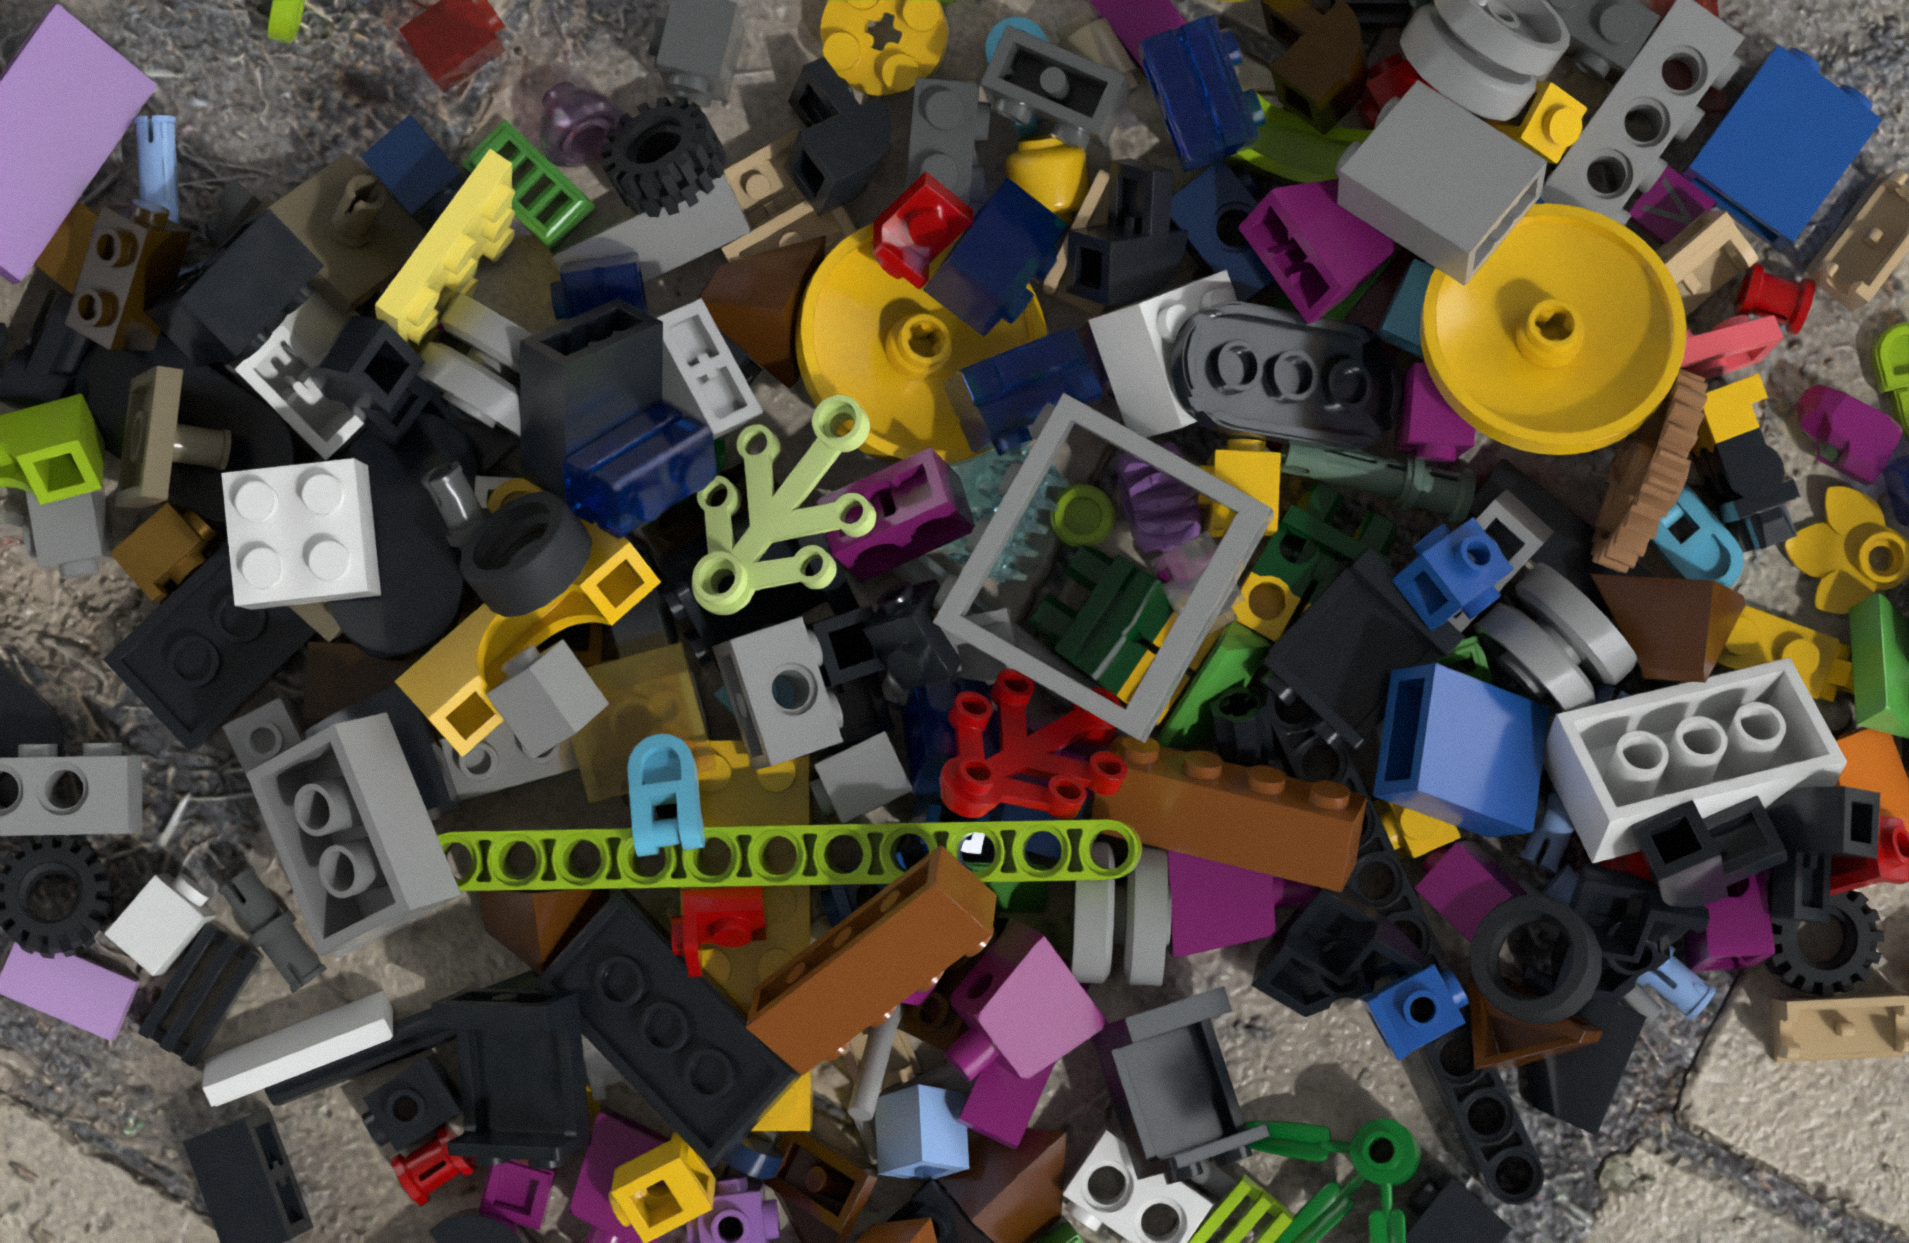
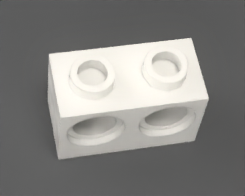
[1062,1125,1213,1243]

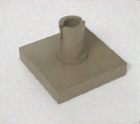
[263,153,427,317]
[115,366,231,509]

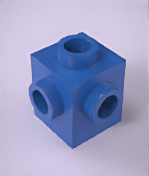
[1392,517,1514,632]

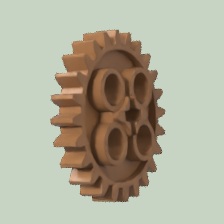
[1590,368,1708,574]

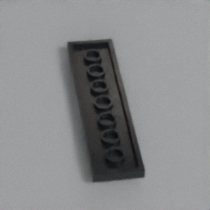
[103,333,521,752]

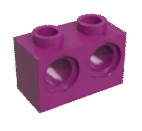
[816,447,975,582]

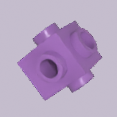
[686,1176,781,1243]

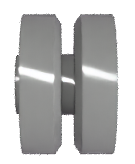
[1400,0,1570,121]
[416,292,533,439]
[1472,562,1638,717]
[1069,842,1172,986]

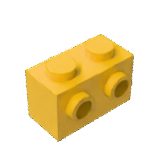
[1196,439,1281,540]

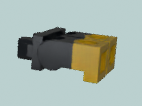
[1690,373,1801,552]

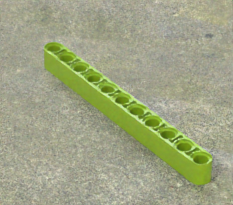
[437,819,1142,891]

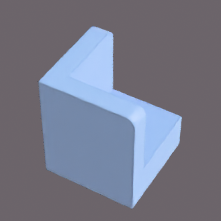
[875,1084,969,1182]

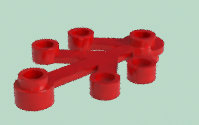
[939,669,1127,820]

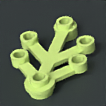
[692,395,876,615]

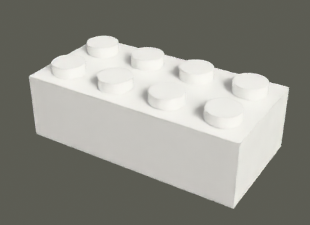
[1543,658,1847,863]

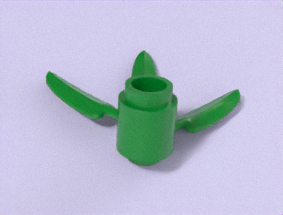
[1245,1118,1422,1243]

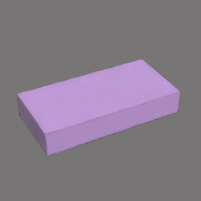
[0,942,141,1041]

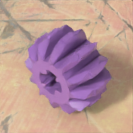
[1116,441,1201,553]

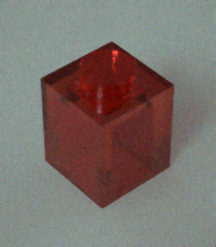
[399,0,506,93]

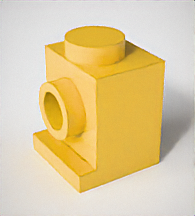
[1486,81,1587,164]
[1372,798,1461,860]
[609,1132,716,1243]

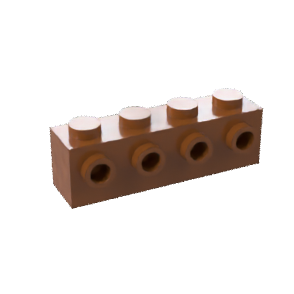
[1091,736,1367,892]
[745,845,997,1076]

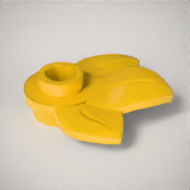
[1783,486,1909,614]

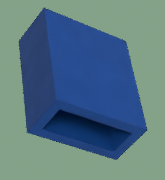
[1680,44,1883,252]
[1373,663,1550,838]

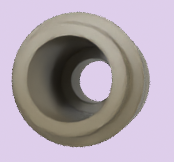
[1056,13,1140,96]

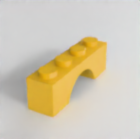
[395,508,661,757]

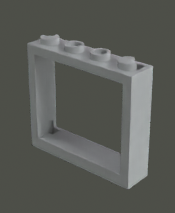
[933,393,1275,743]

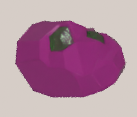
[1795,384,1903,486]

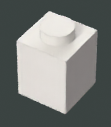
[104,873,217,976]

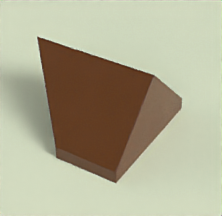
[695,235,826,389]
[1590,574,1745,683]
[479,888,610,975]
[1468,973,1603,1069]
[938,1128,1067,1243]
[762,1131,878,1243]

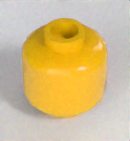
[1004,134,1091,229]

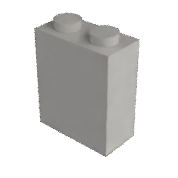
[1336,80,1547,286]

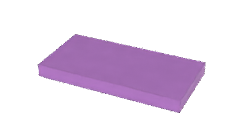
[0,3,157,285]

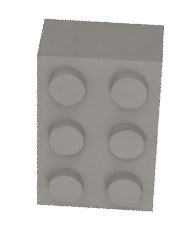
[246,712,461,956]

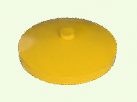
[1420,203,1686,455]
[795,223,1048,467]

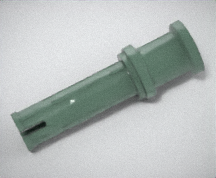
[1280,443,1476,525]

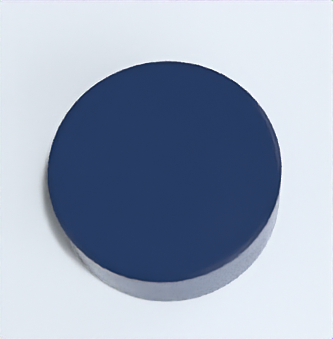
[723,1132,784,1180]

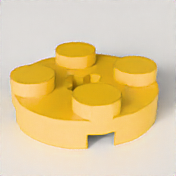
[820,0,949,96]

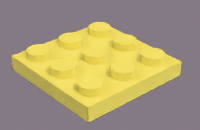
[375,149,515,354]

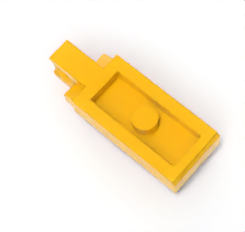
[1715,605,1854,702]

